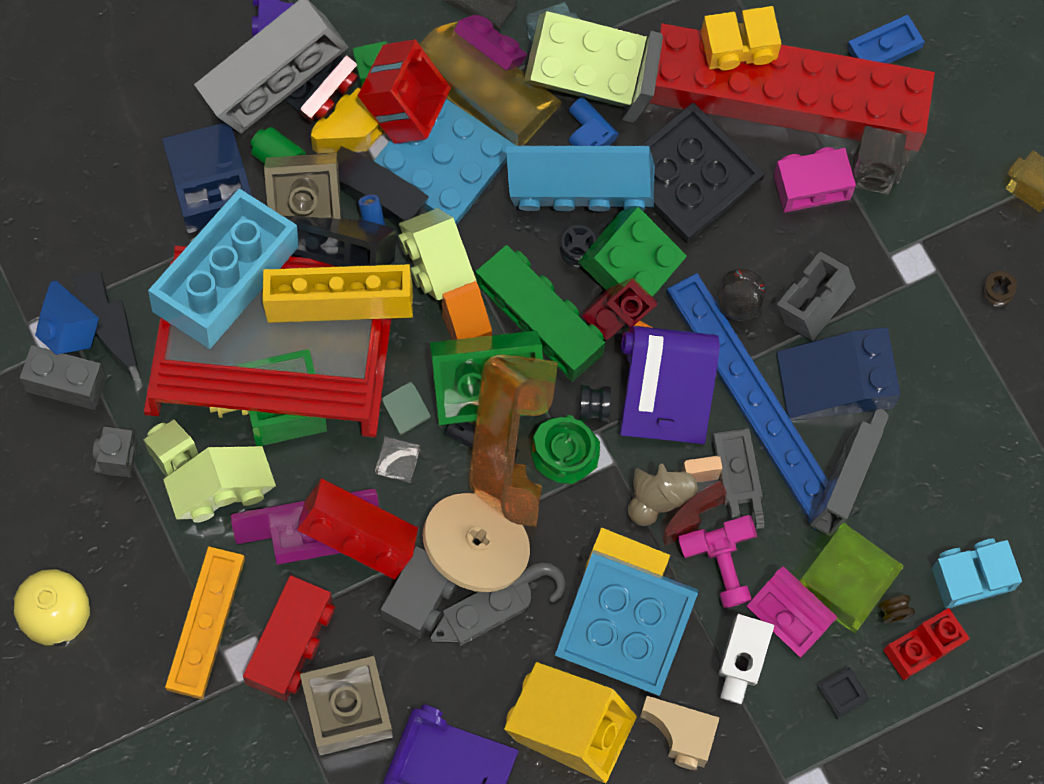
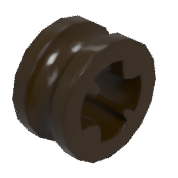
[983,271,1017,306]
[878,595,915,624]

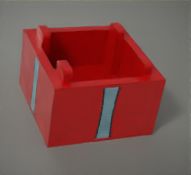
[357,39,451,144]

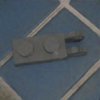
[712,428,765,529]

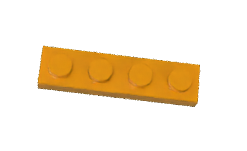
[165,546,245,700]

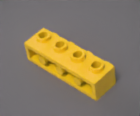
[263,264,413,323]

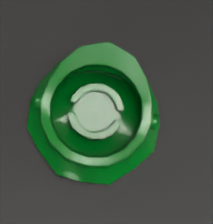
[530,415,600,485]

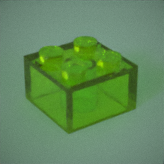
[800,523,904,634]

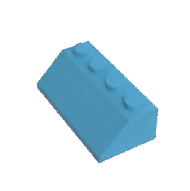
[506,146,655,211]

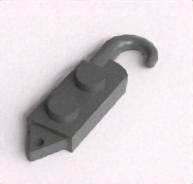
[431,562,566,646]

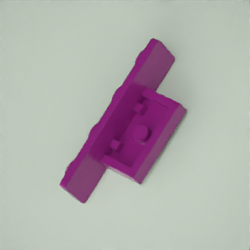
[231,489,379,565]

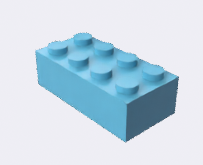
[148,189,299,349]

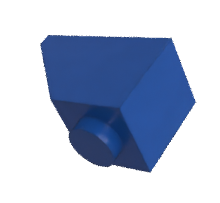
[35,281,99,355]

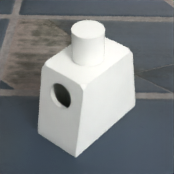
[718,614,774,704]

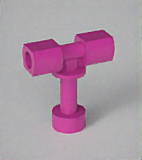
[678,515,757,608]

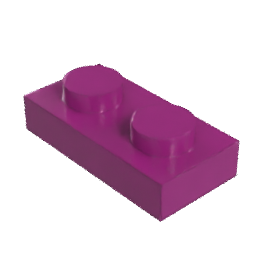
[454,15,528,71]

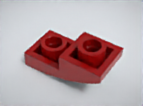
[883,608,970,681]

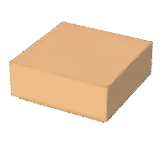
[681,456,722,482]

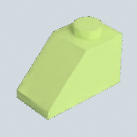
[143,420,198,477]

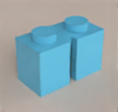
[931,539,1022,609]

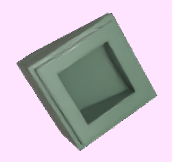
[381,382,431,436]

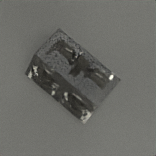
[851,126,910,195]

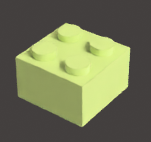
[398,208,477,300]

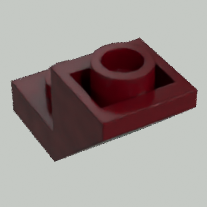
[582,277,658,340]

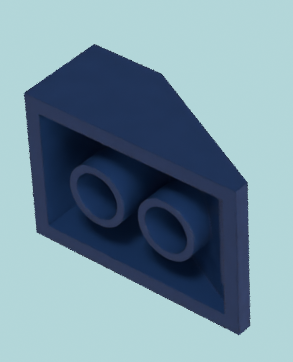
[776,327,900,420]

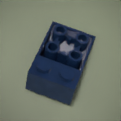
[162,123,252,233]

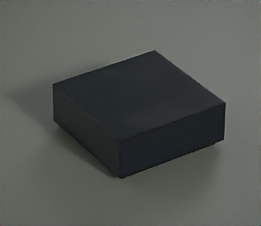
[817,667,870,719]

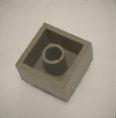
[264,153,342,219]
[300,656,393,756]

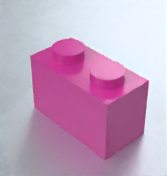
[773,147,856,213]

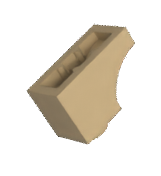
[640,696,719,770]

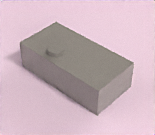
[194,0,349,133]

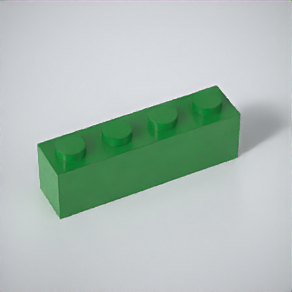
[475,245,605,382]

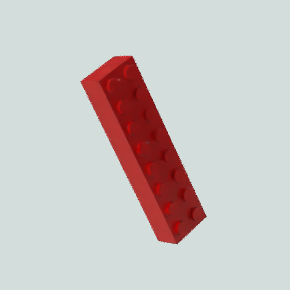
[649,23,935,151]

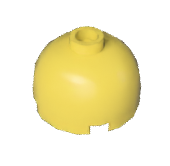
[14,569,90,646]

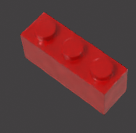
[297,478,418,580]
[243,575,336,702]

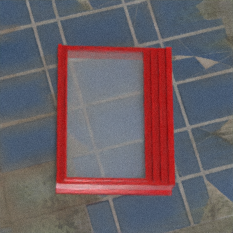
[144,245,392,437]

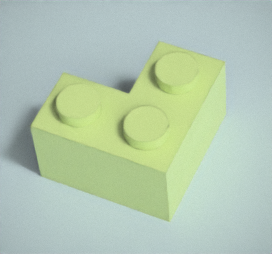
[163,446,276,522]

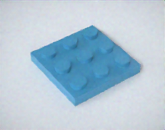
[374,99,516,225]
[555,550,699,696]

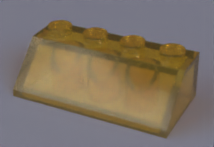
[420,21,562,146]

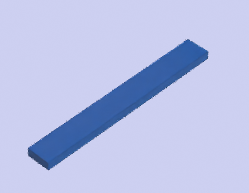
[666,273,829,530]

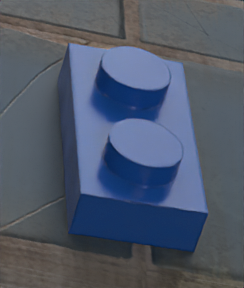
[847,14,925,64]

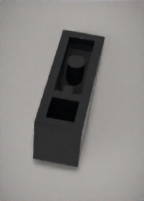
[284,216,397,267]

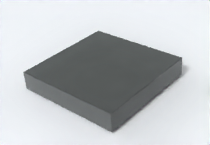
[622,31,663,123]

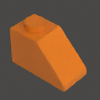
[442,281,492,340]

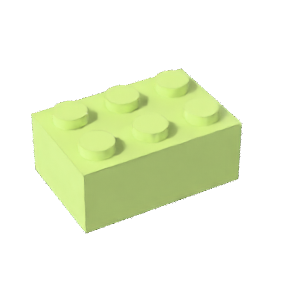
[524,11,647,107]

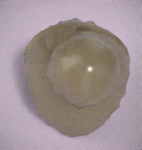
[628,463,698,526]

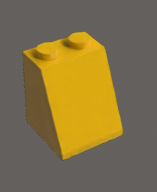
[504,662,637,783]

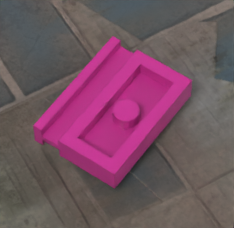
[747,566,838,658]

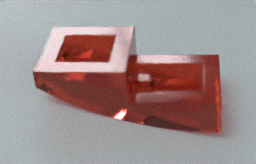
[662,480,727,546]

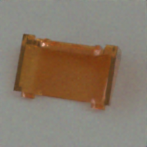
[469,355,558,527]

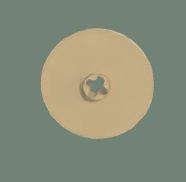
[423,493,530,592]

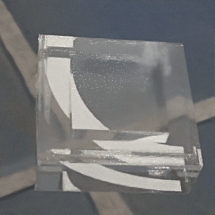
[375,437,420,483]

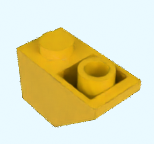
[311,88,385,154]

